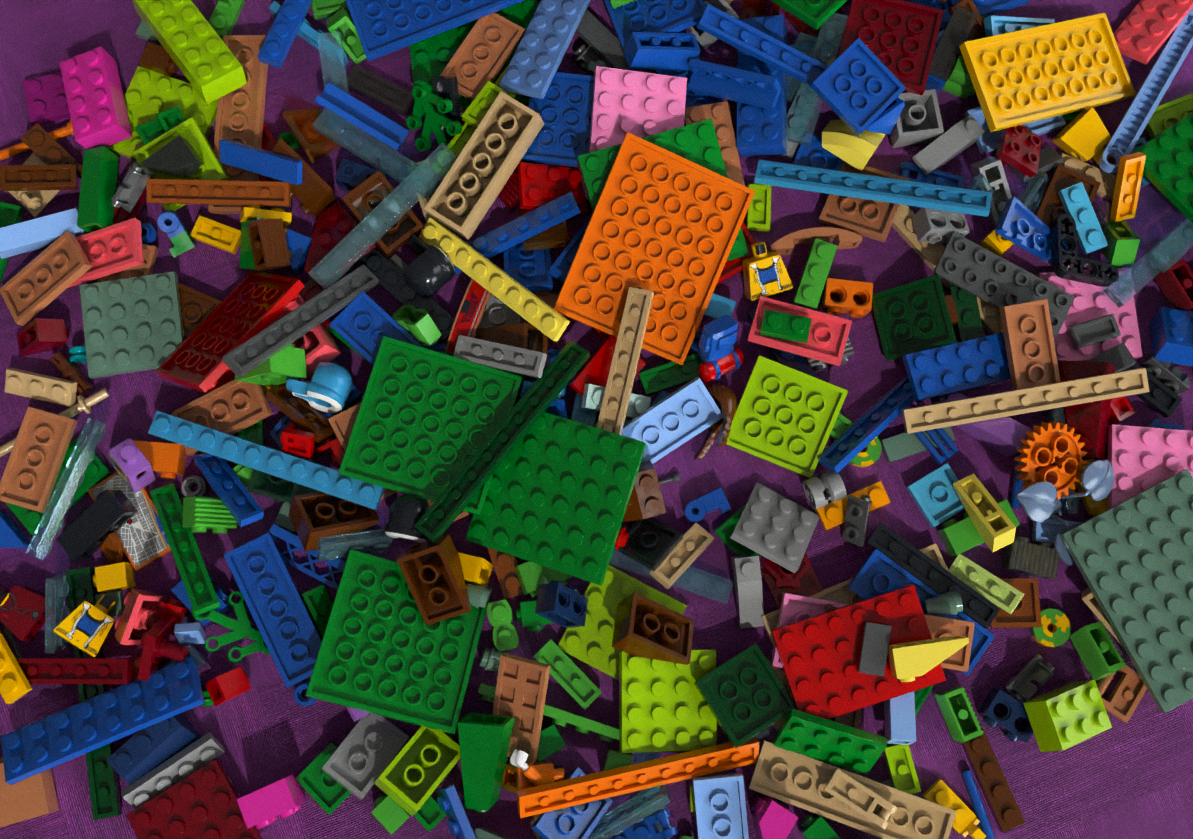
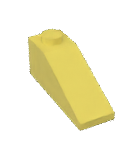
[953,473,1016,553]
[888,635,969,682]

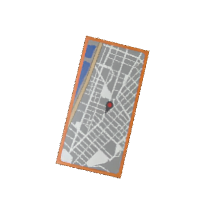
[87,472,171,571]

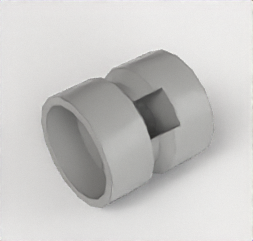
[802,470,847,510]

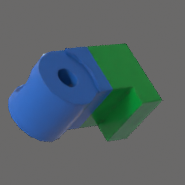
[157,210,196,257]

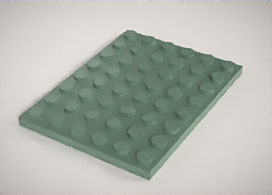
[1060,469,1193,713]

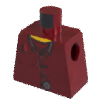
[0,585,60,641]

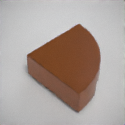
[99,532,123,564]

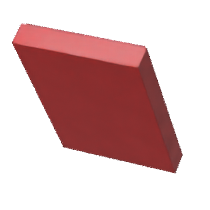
[569,335,646,414]

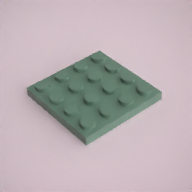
[79,271,185,379]

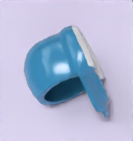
[286,362,353,414]

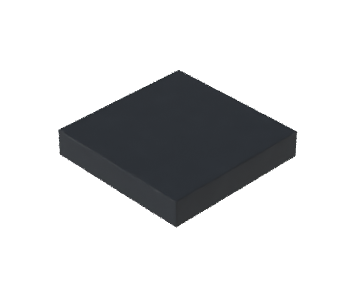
[617,517,683,572]

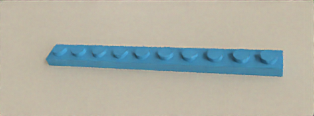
[754,160,992,217]
[148,411,385,511]

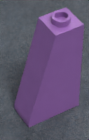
[935,392,1034,457]

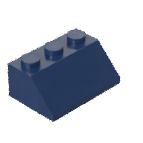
[107,713,202,784]

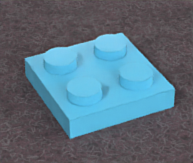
[906,463,965,528]

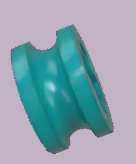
[69,346,87,363]

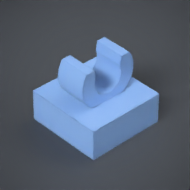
[174,617,206,645]

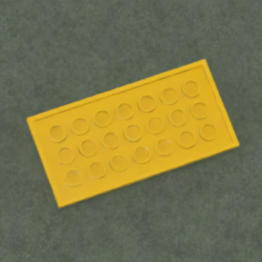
[959,13,1136,132]

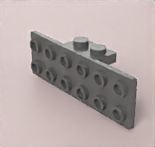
[934,233,1074,337]

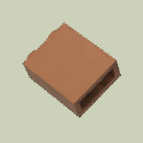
[0,758,59,827]

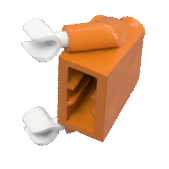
[502,750,564,793]

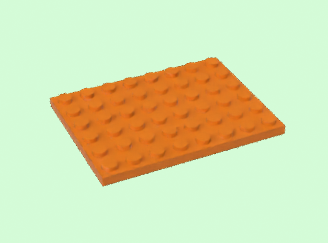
[553,132,756,365]

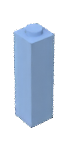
[0,208,87,259]
[884,691,916,745]

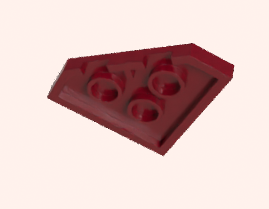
[304,202,376,288]

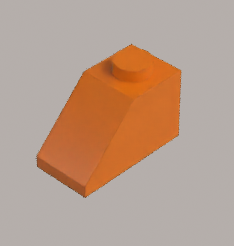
[132,440,187,479]

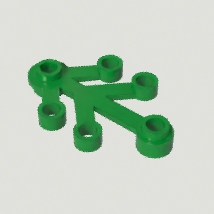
[406,80,462,152]
[191,591,270,662]

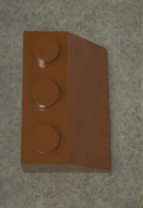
[269,138,336,219]

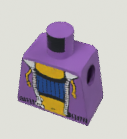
[107,438,156,493]

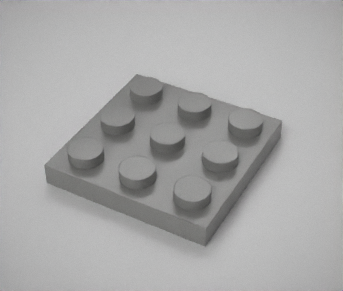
[730,482,820,573]

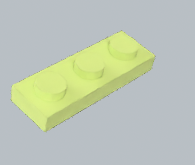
[949,554,1024,614]

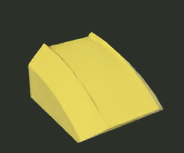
[822,120,886,172]

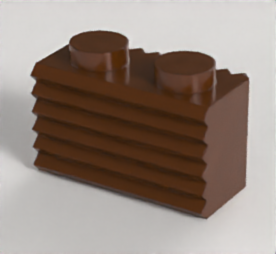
[247,218,292,271]

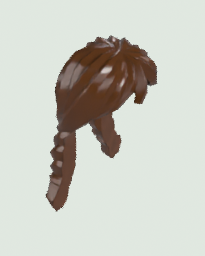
[694,383,737,460]

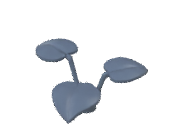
[1015,459,1114,566]

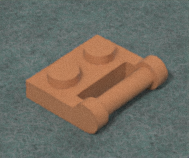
[1097,665,1147,723]

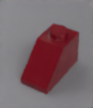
[16,318,69,356]

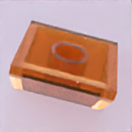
[282,108,342,163]

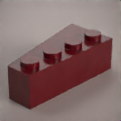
[1058,360,1115,459]

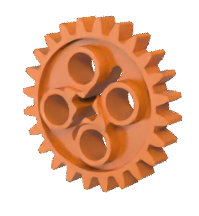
[1014,421,1087,499]

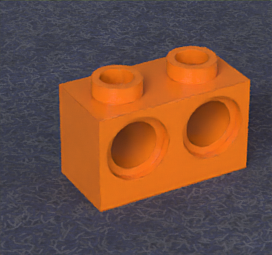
[820,278,873,318]

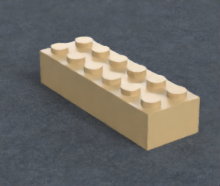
[424,91,544,240]

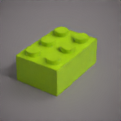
[1023,679,1112,752]
[374,726,461,816]

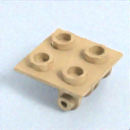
[8,152,60,217]

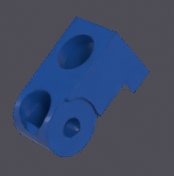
[684,488,731,523]

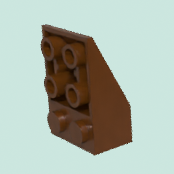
[477,323,548,376]

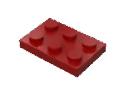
[517,162,588,215]

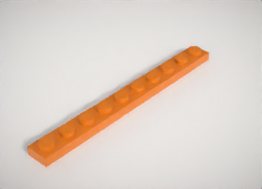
[517,736,759,818]

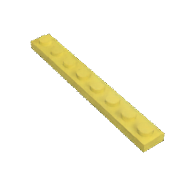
[418,217,570,342]

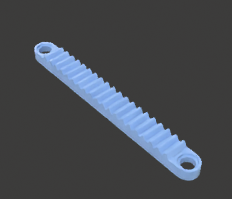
[1098,8,1193,173]

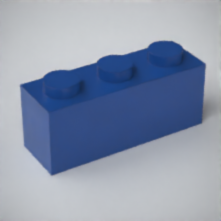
[623,32,701,70]

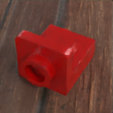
[1109,396,1135,425]
[280,422,315,459]
[316,437,345,467]
[157,598,189,636]

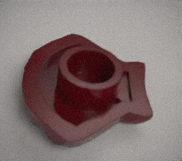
[764,555,811,587]

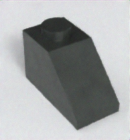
[141,135,204,177]

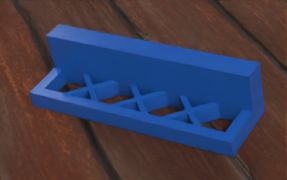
[688,58,781,110]
[315,82,410,151]
[269,524,347,590]

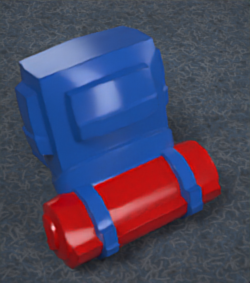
[691,315,744,382]

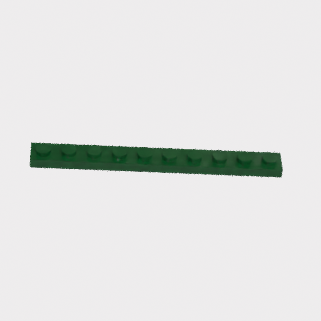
[414,340,590,543]
[65,567,122,820]

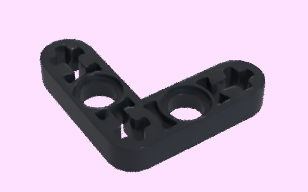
[1051,214,1119,287]

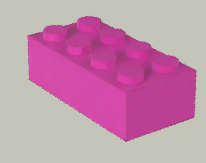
[59,46,133,149]

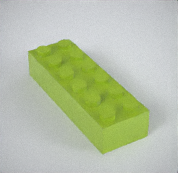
[132,0,247,104]

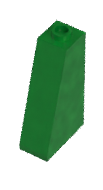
[458,713,515,812]

